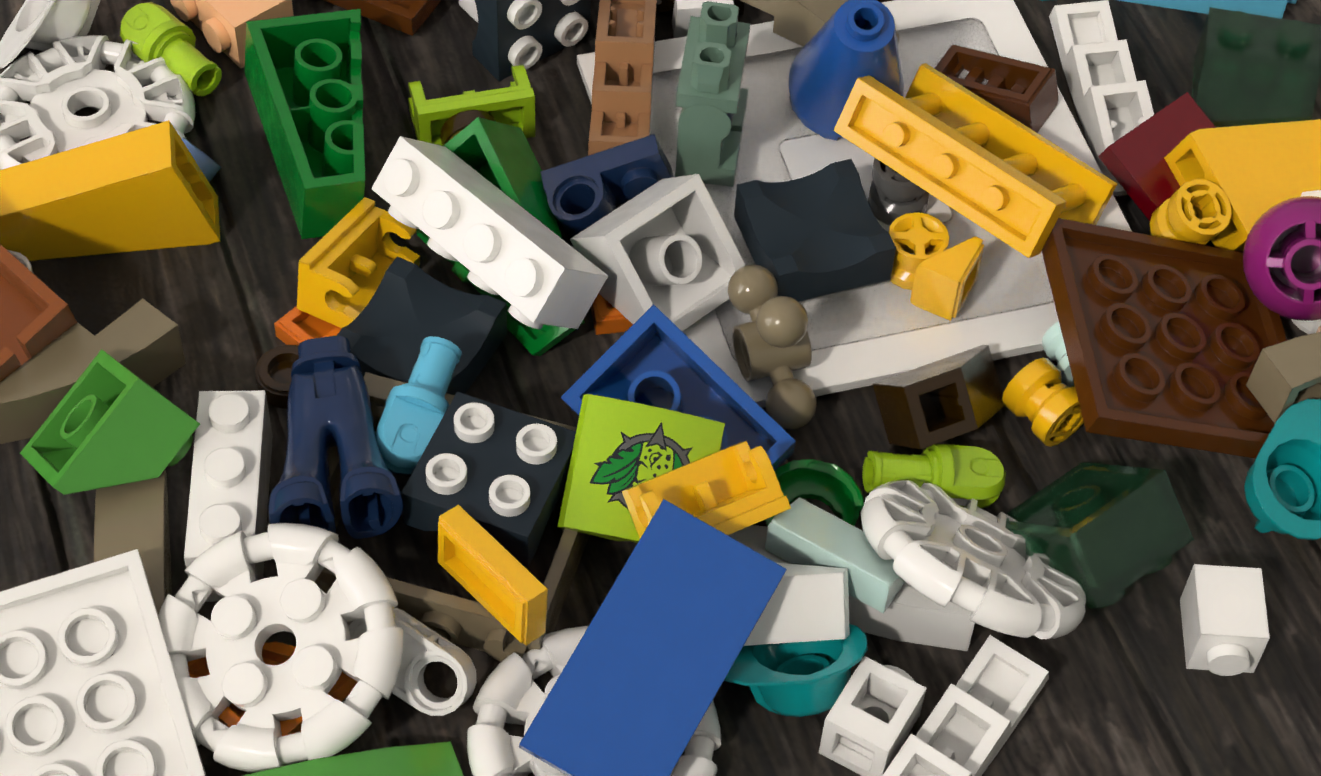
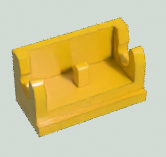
[297,197,420,328]
[622,441,791,538]

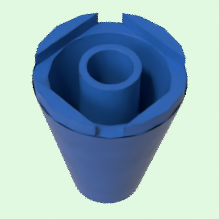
[788,0,904,141]

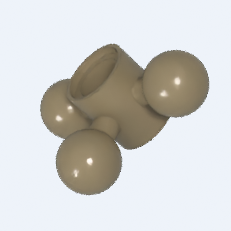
[728,264,817,430]

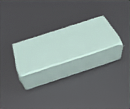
[765,497,905,614]

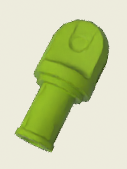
[120,2,222,96]
[862,444,1006,509]

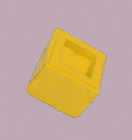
[910,236,985,321]

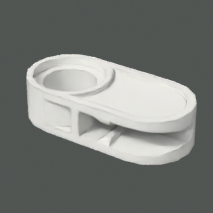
[348,607,477,716]

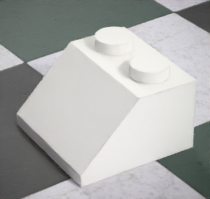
[570,174,746,331]

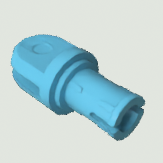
[375,336,462,475]

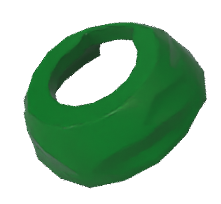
[765,459,864,527]

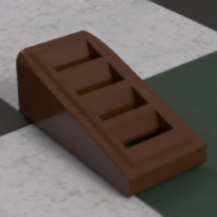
[935,44,1058,133]

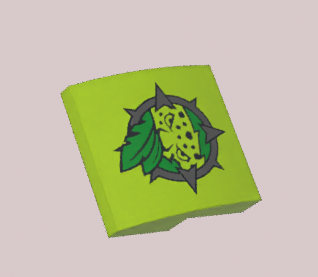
[557,394,725,543]

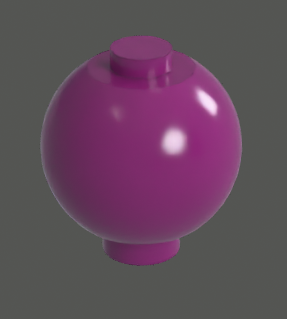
[1243,196,1321,321]

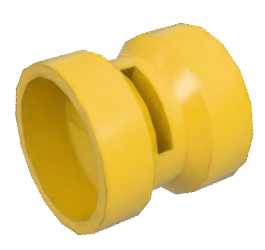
[1150,179,1232,245]
[1002,357,1084,447]

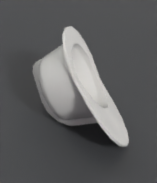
[0,0,100,69]

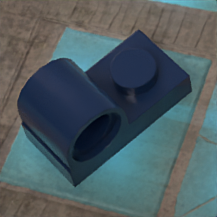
[540,134,674,246]

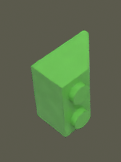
[20,349,200,495]

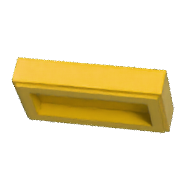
[438,504,548,645]

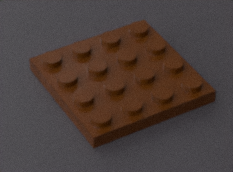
[1042,218,1287,458]

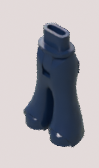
[269,336,403,539]

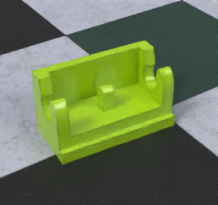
[408,64,535,146]

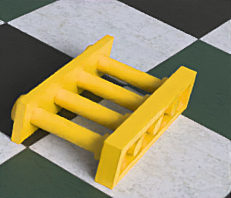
[833,63,1118,258]

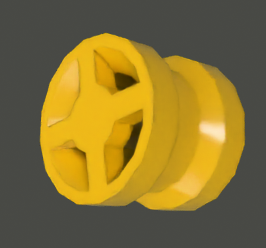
[888,212,950,290]

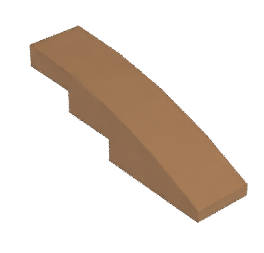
[588,0,657,156]

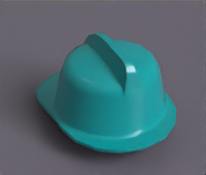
[1244,399,1321,540]
[724,623,868,717]

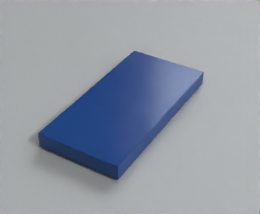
[519,499,787,776]

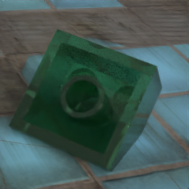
[1192,7,1321,128]
[1005,462,1194,609]

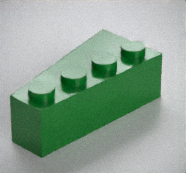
[245,9,365,239]

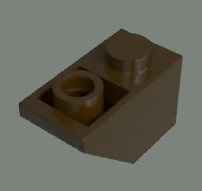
[872,345,1005,449]

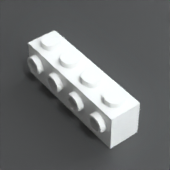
[371,136,608,329]

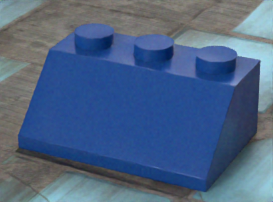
[561,304,796,471]

